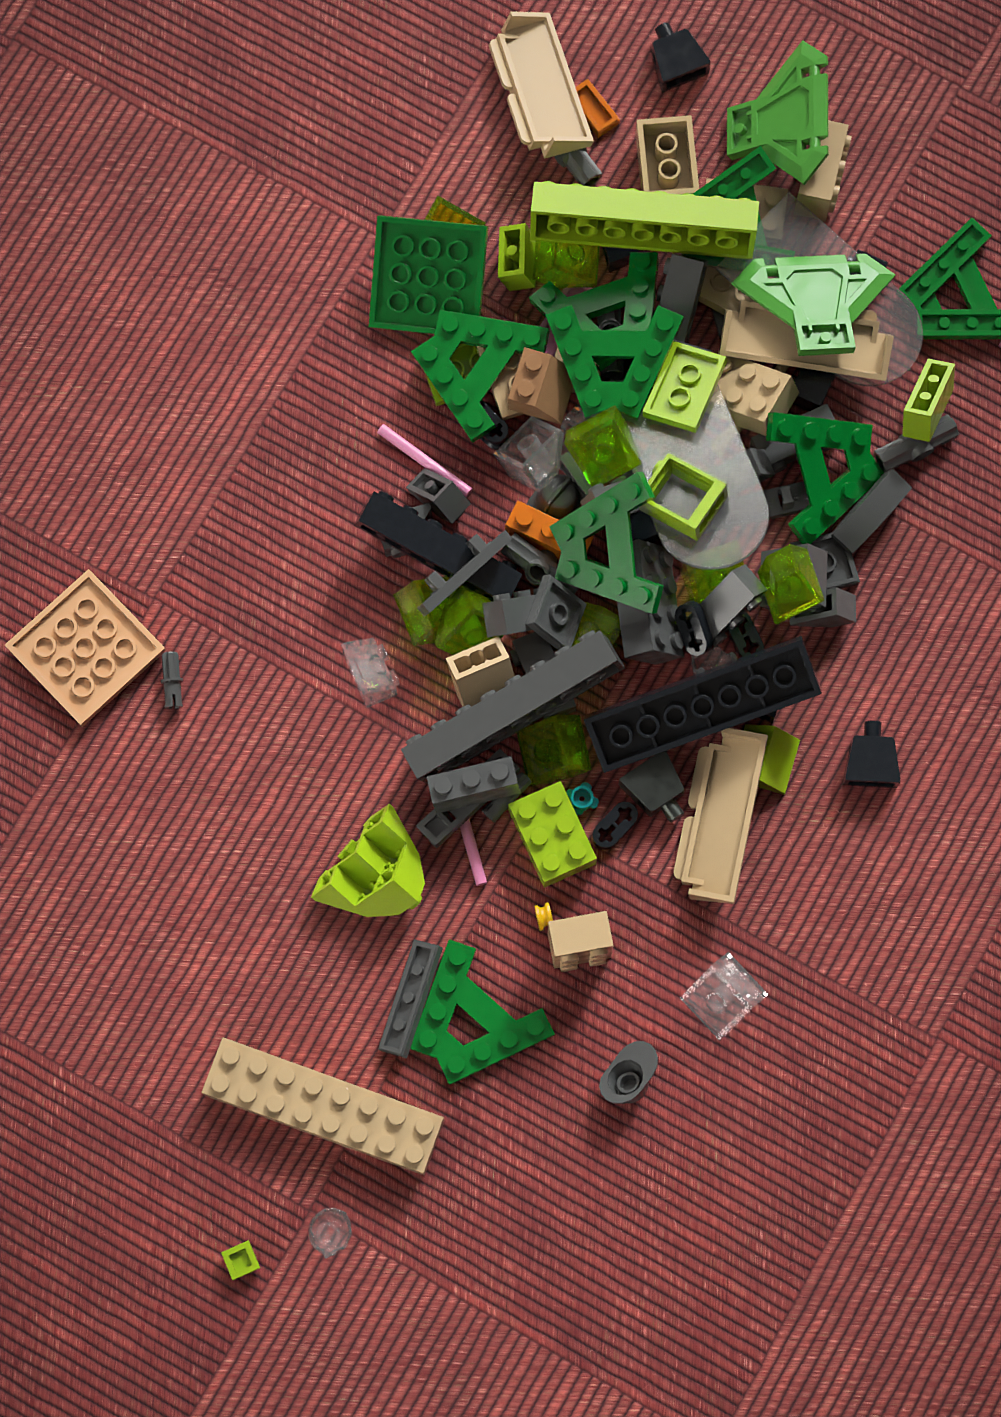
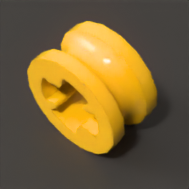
[534,902,553,931]

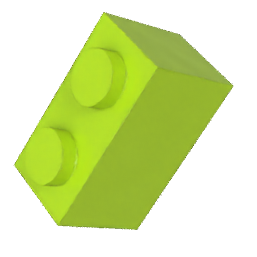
[498,223,537,291]

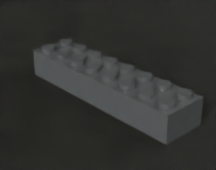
[401,630,625,784]

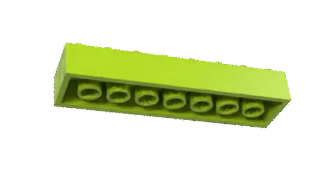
[530,181,759,259]

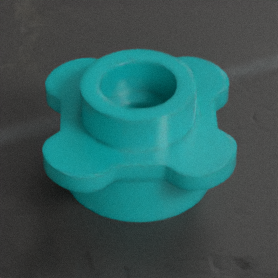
[566,782,599,816]

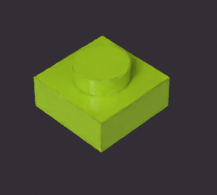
[221,1240,261,1281]

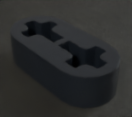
[675,601,713,656]
[727,613,764,658]
[592,802,638,850]

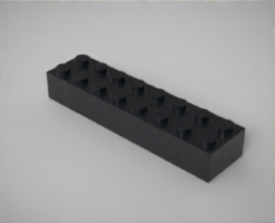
[584,636,822,773]

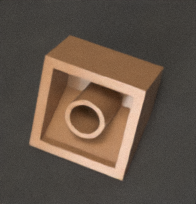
[508,347,573,425]

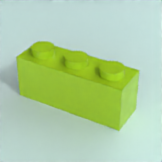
[902,359,955,442]

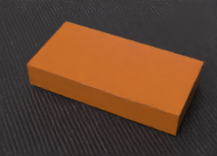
[575,79,620,138]

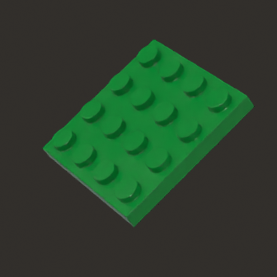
[369,215,489,334]

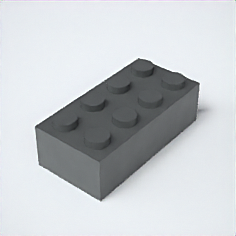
[617,539,684,665]

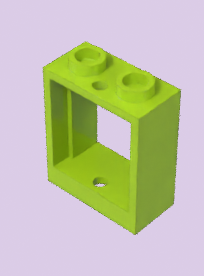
[639,453,728,541]

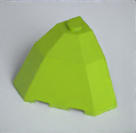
[311,804,425,917]

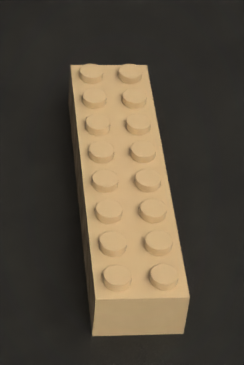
[202,1037,445,1176]

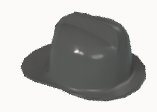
[527,474,583,520]
[599,1041,658,1104]

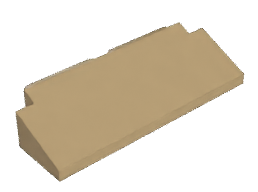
[489,12,594,159]
[719,295,894,381]
[674,728,768,904]

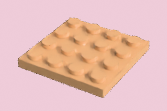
[5,569,166,727]

